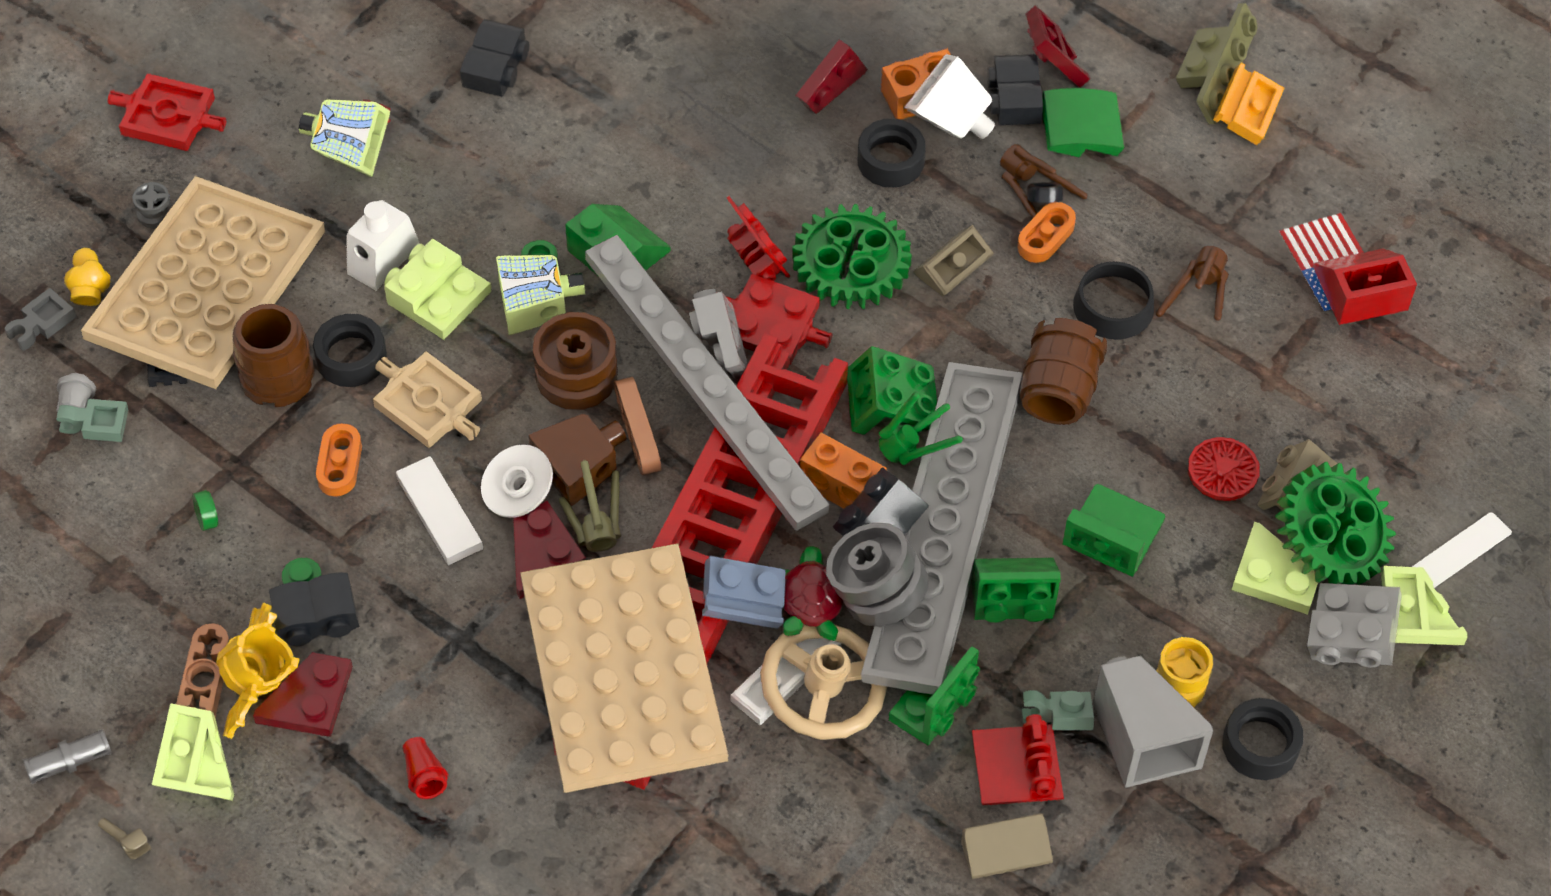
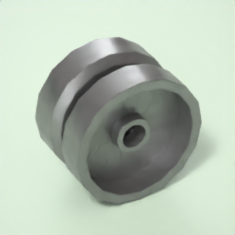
[826,522,928,627]

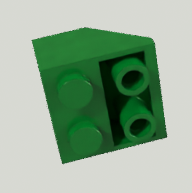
[972,558,1061,623]

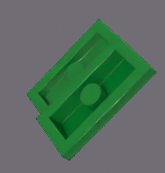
[1042,88,1124,157]

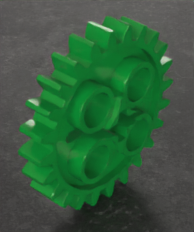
[792,204,912,309]
[1275,462,1396,585]

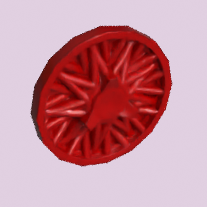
[1188,437,1260,501]

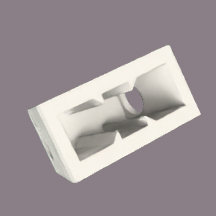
[904,54,995,139]
[347,200,420,291]

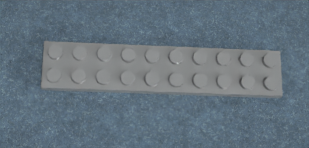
[861,362,1023,694]

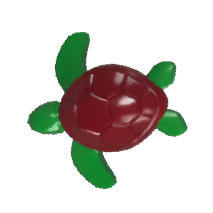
[780,546,843,641]

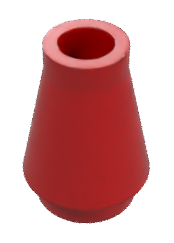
[402,737,448,799]

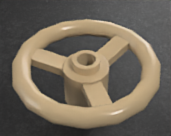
[760,625,887,740]

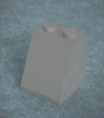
[1093,656,1213,788]

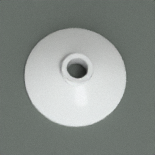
[481,445,553,518]

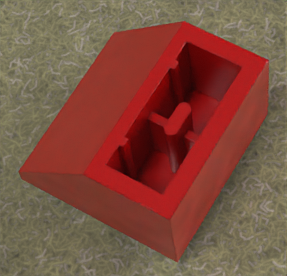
[1313,249,1417,325]

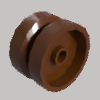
[533,312,618,410]

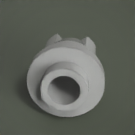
[56,373,96,412]

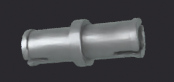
[23,729,112,784]

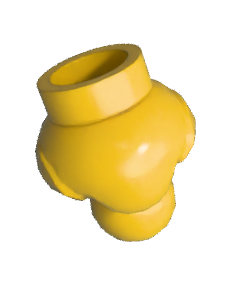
[64,248,111,306]

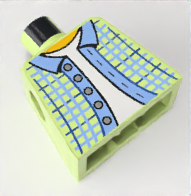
[299,100,391,176]
[496,255,585,335]

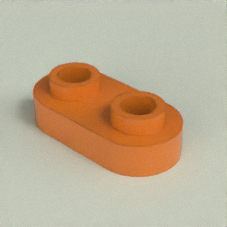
[1017,202,1076,263]
[316,423,362,497]

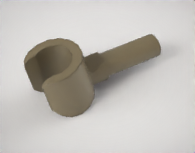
[98,818,152,860]

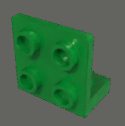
[847,346,937,435]
[1062,484,1165,577]
[888,646,980,746]

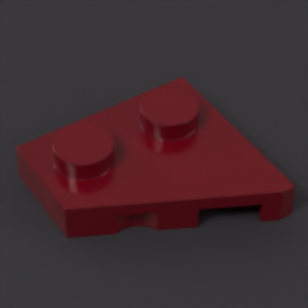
[1025,5,1090,88]
[796,39,868,114]
[513,501,586,599]
[253,652,353,737]

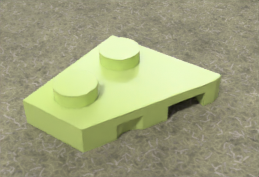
[1232,522,1318,615]
[1381,566,1467,645]
[152,703,234,801]

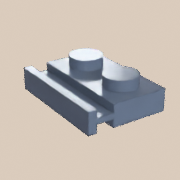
[702,556,785,629]

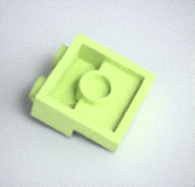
[384,238,491,340]

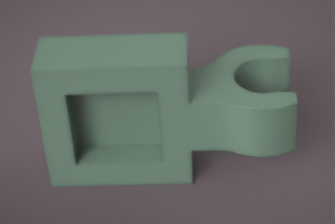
[56,399,128,442]
[1022,690,1094,730]

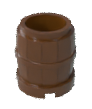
[232,304,315,407]
[1020,318,1107,425]

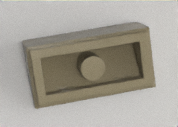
[913,225,994,297]
[961,814,1053,879]

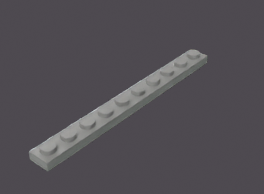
[585,235,829,531]

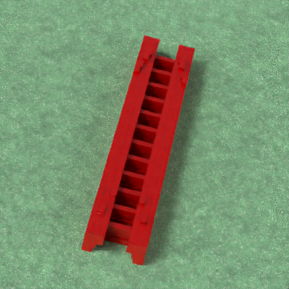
[553,333,848,790]

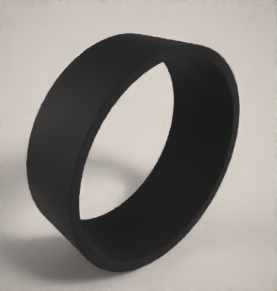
[1073,261,1154,340]

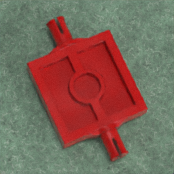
[108,73,226,151]
[716,274,833,365]

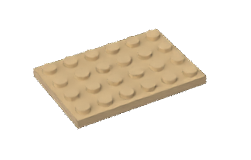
[81,176,325,389]
[520,544,728,793]

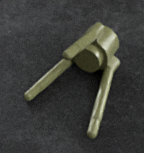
[559,460,621,552]

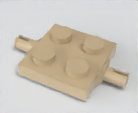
[373,351,482,448]

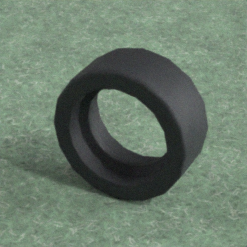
[858,118,926,188]
[313,313,387,387]
[1222,698,1303,780]

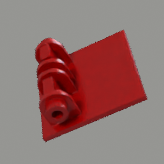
[727,196,791,281]
[972,714,1064,805]

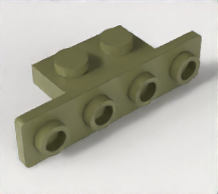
[1176,3,1257,124]

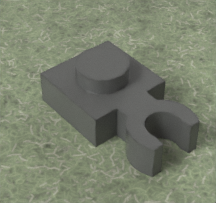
[4,288,77,351]

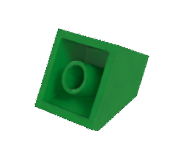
[565,204,671,277]

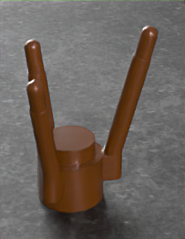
[1000,144,1088,218]
[1156,246,1229,321]

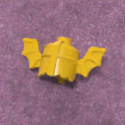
[216,602,299,739]

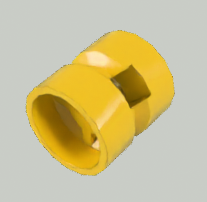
[1157,637,1213,707]

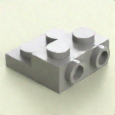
[689,289,748,380]
[1307,583,1402,667]

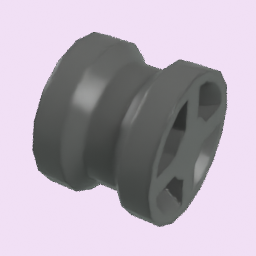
[132,182,172,228]

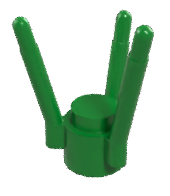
[879,392,963,466]

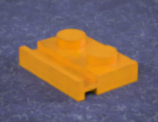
[1213,63,1284,145]

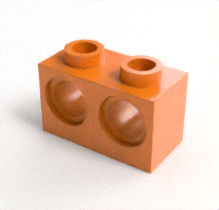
[881,49,951,119]
[800,432,887,509]

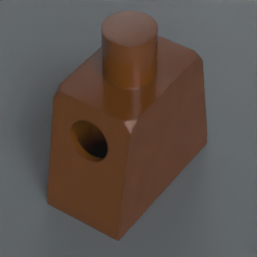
[528,414,627,506]

